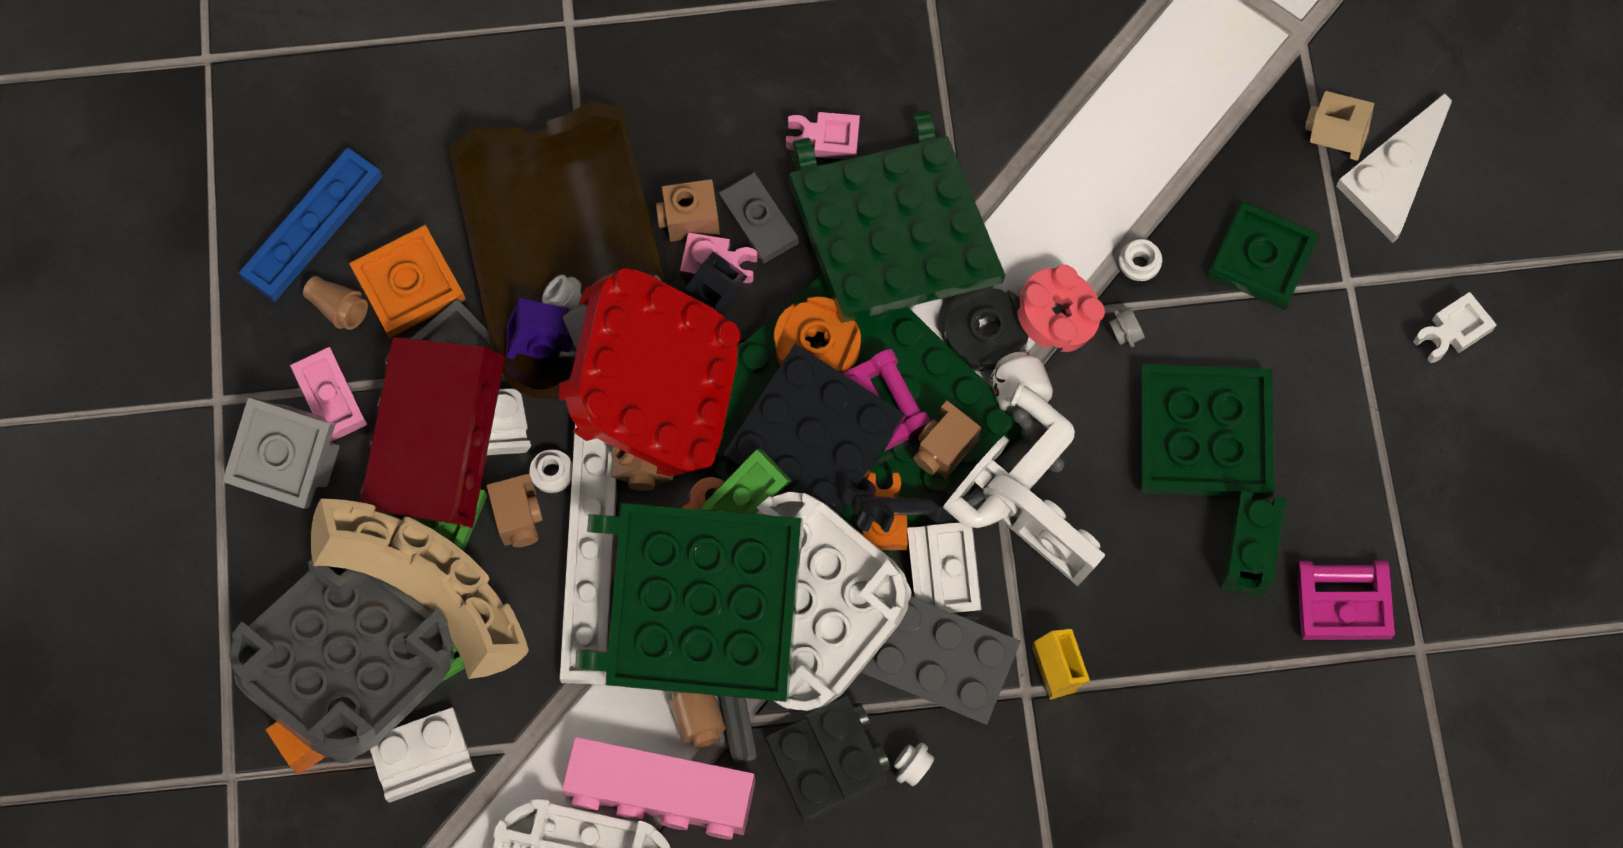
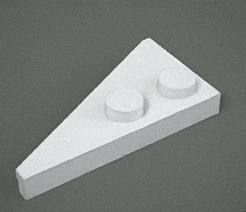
[1336,94,1452,243]

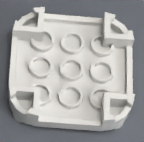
[756,492,911,711]

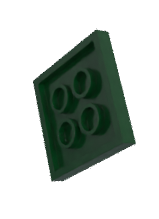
[1140,364,1275,498]

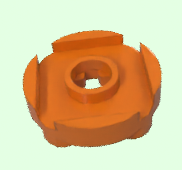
[774,297,861,373]

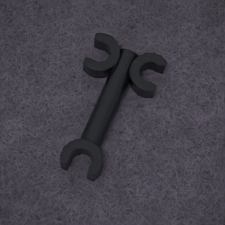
[839,479,954,532]

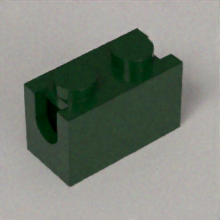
[1220,490,1286,597]

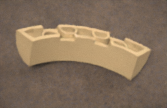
[311,499,529,679]

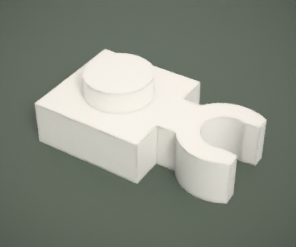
[1413,292,1496,363]

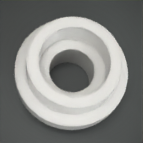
[1119,239,1162,281]
[542,275,582,312]
[530,449,573,493]
[893,742,934,786]

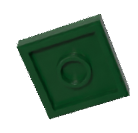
[1207,201,1320,311]

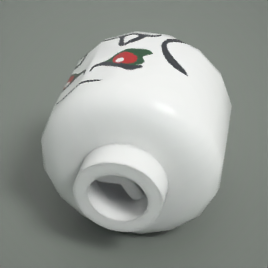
[990,352,1053,418]

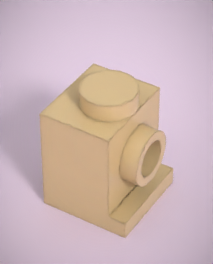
[1305,91,1374,161]

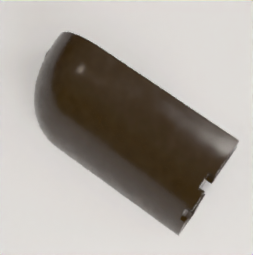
[448,101,665,399]

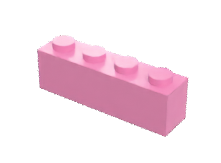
[562,737,755,840]

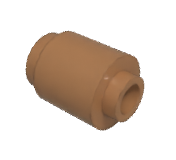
[669,691,726,749]

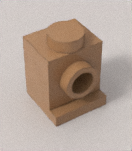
[913,401,981,479]
[487,473,543,547]

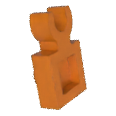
[862,473,908,550]

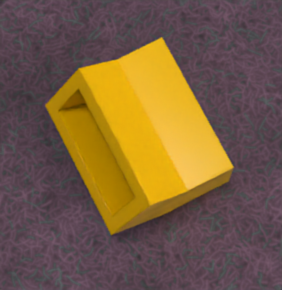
[1032,629,1090,700]

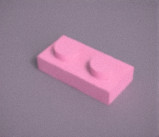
[290,347,367,442]

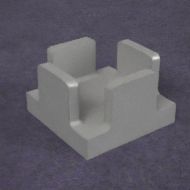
[222,397,339,509]

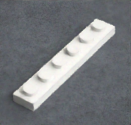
[560,424,617,684]

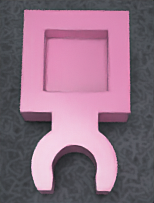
[786,112,860,160]
[680,232,758,283]

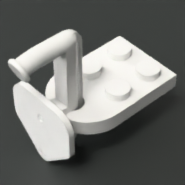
[943,382,1105,586]

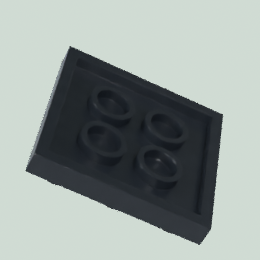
[723,344,907,517]

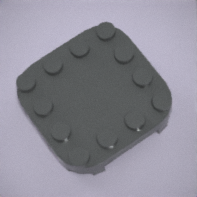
[229,559,454,763]

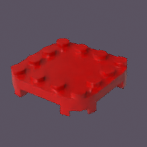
[559,268,740,477]

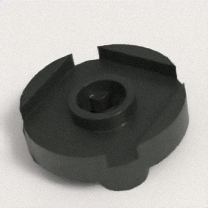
[944,286,1028,372]

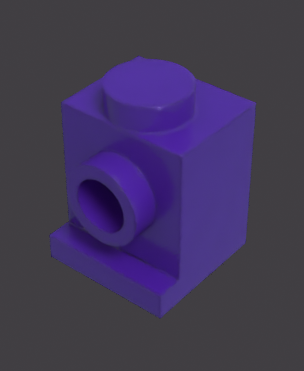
[506,298,573,361]

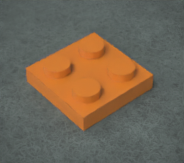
[349,225,466,339]

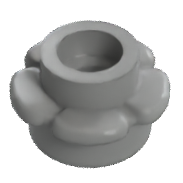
[1109,307,1145,347]

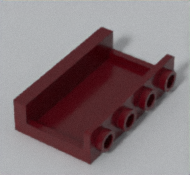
[360,337,505,529]

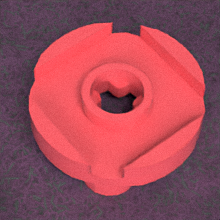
[1017,265,1105,352]

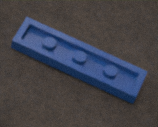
[239,148,383,302]

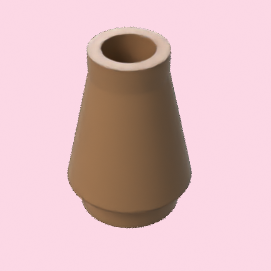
[303,276,368,330]

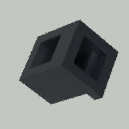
[683,251,748,314]

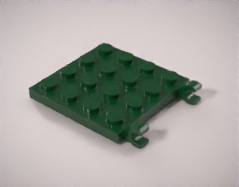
[788,110,1005,323]
[575,503,804,702]

